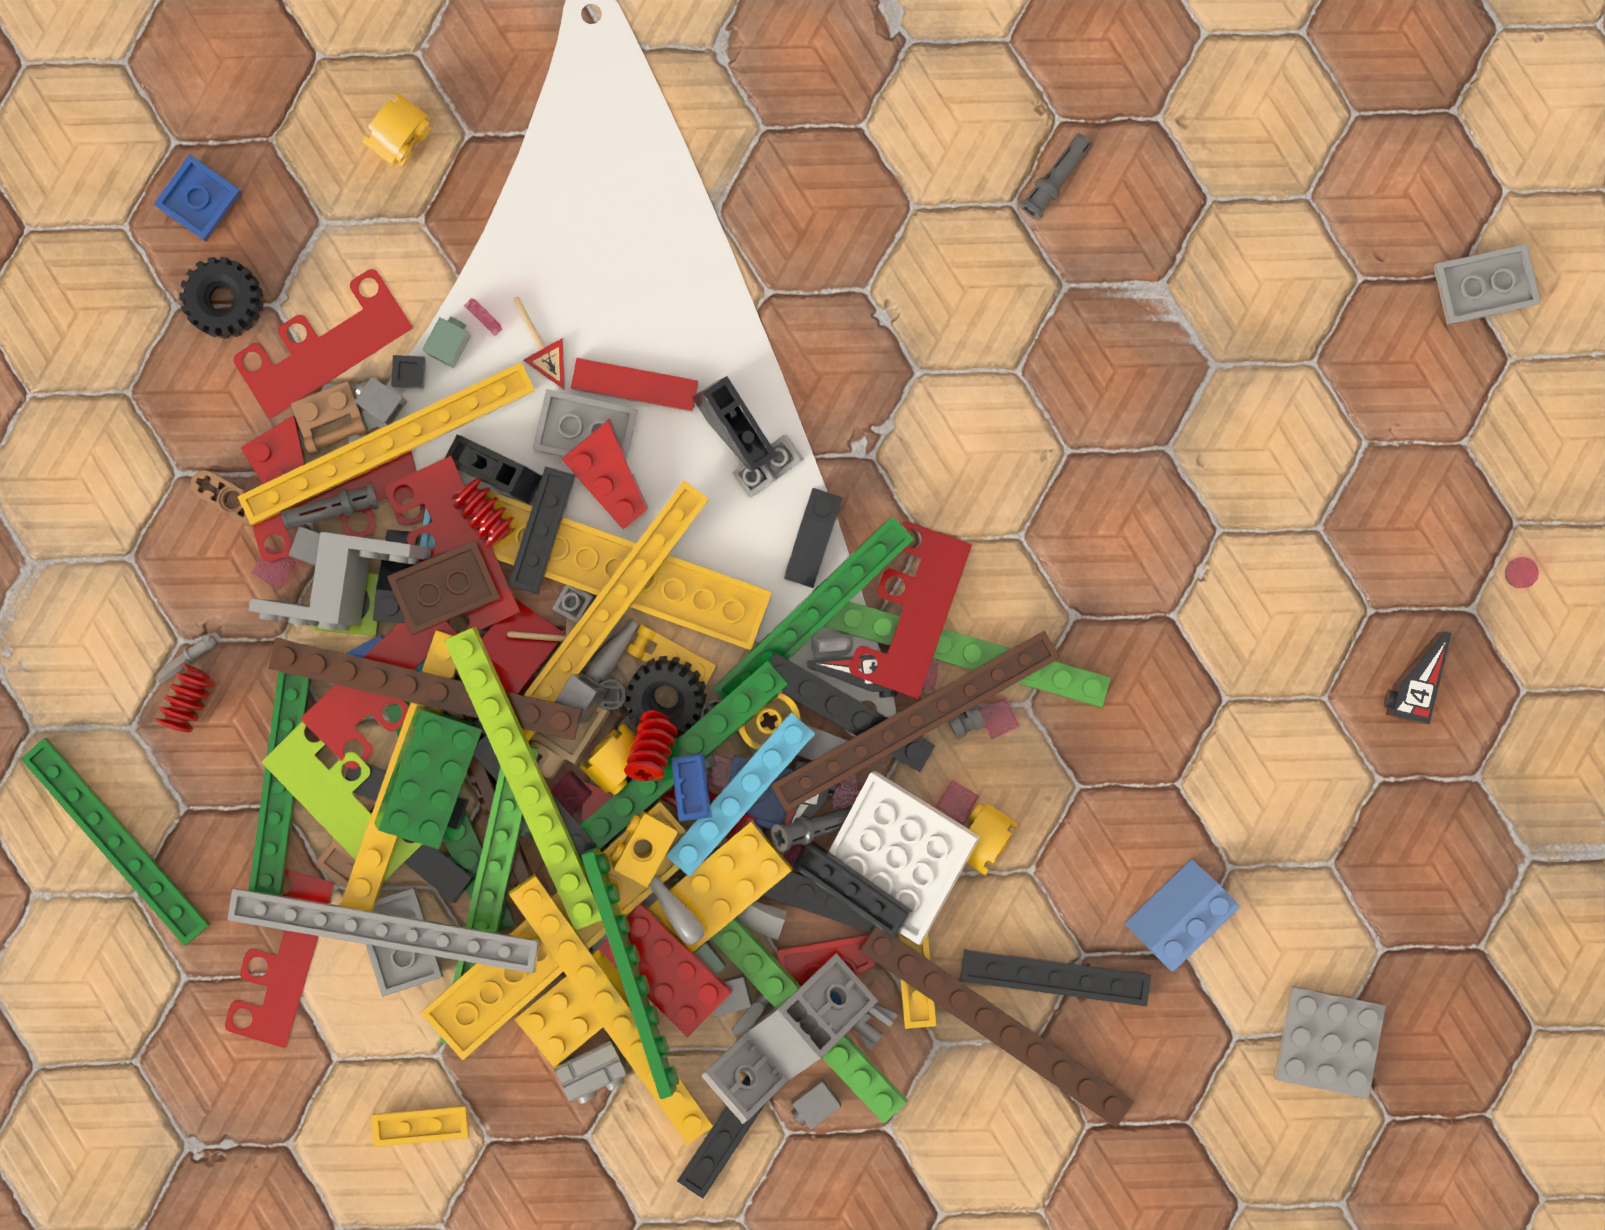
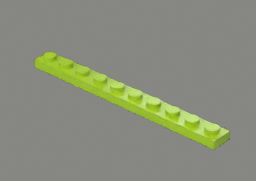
[444,626,602,931]

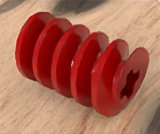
[451,477,516,549]
[154,662,216,732]
[624,710,678,781]

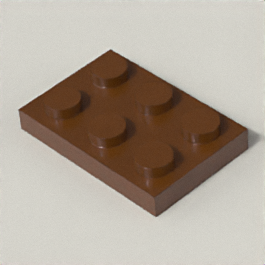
[387,541,500,635]

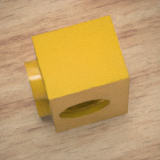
[610,810,678,888]

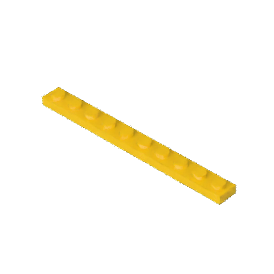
[237,362,535,526]
[522,480,709,743]
[340,630,457,911]
[509,874,713,1145]

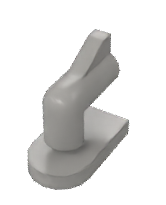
[811,632,853,659]
[852,1002,899,1050]

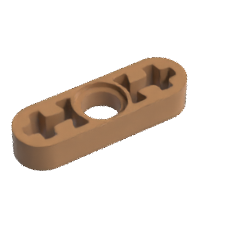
[190,470,252,527]

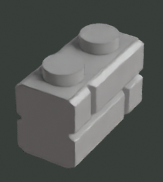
[554,1039,629,1104]

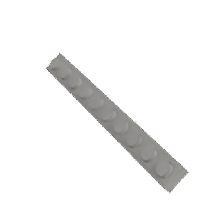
[227,888,541,973]

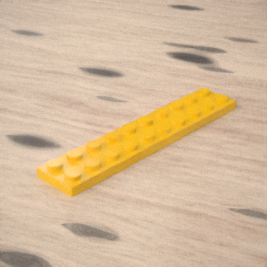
[479,487,772,651]
[421,801,686,1060]
[514,820,793,1068]

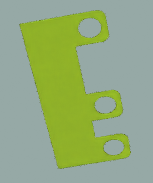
[262,722,422,881]

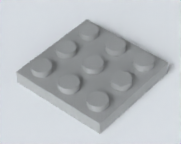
[1274,986,1386,1098]

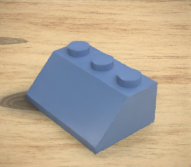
[1124,859,1241,972]

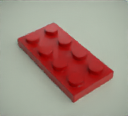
[597,902,733,1038]

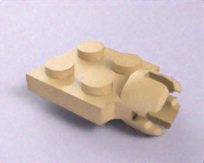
[530,706,611,779]

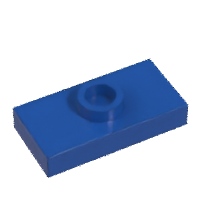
[671,754,712,822]

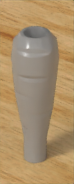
[584,619,640,684]
[649,876,705,945]

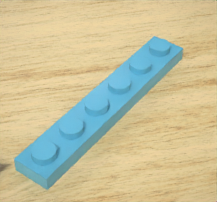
[666,712,815,877]

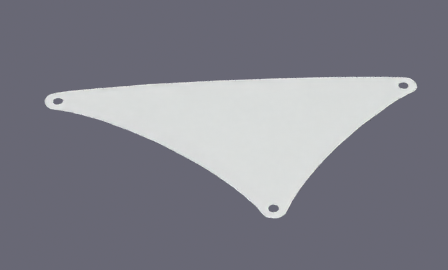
[348,0,896,737]

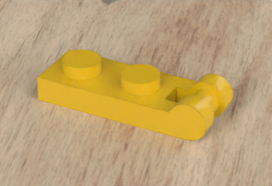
[626,624,717,685]

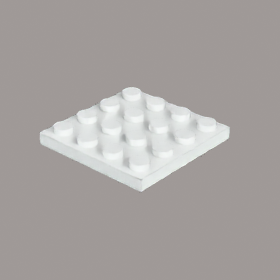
[829,771,981,945]

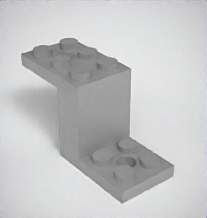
[248,532,432,631]
[701,953,878,1124]

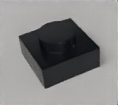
[391,355,426,389]

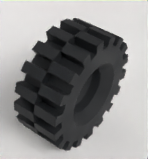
[179,257,264,339]
[624,656,707,738]

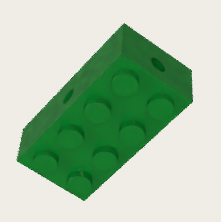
[374,704,482,849]

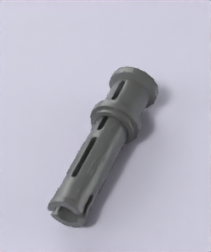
[1018,133,1093,220]
[281,482,379,530]
[771,805,853,852]

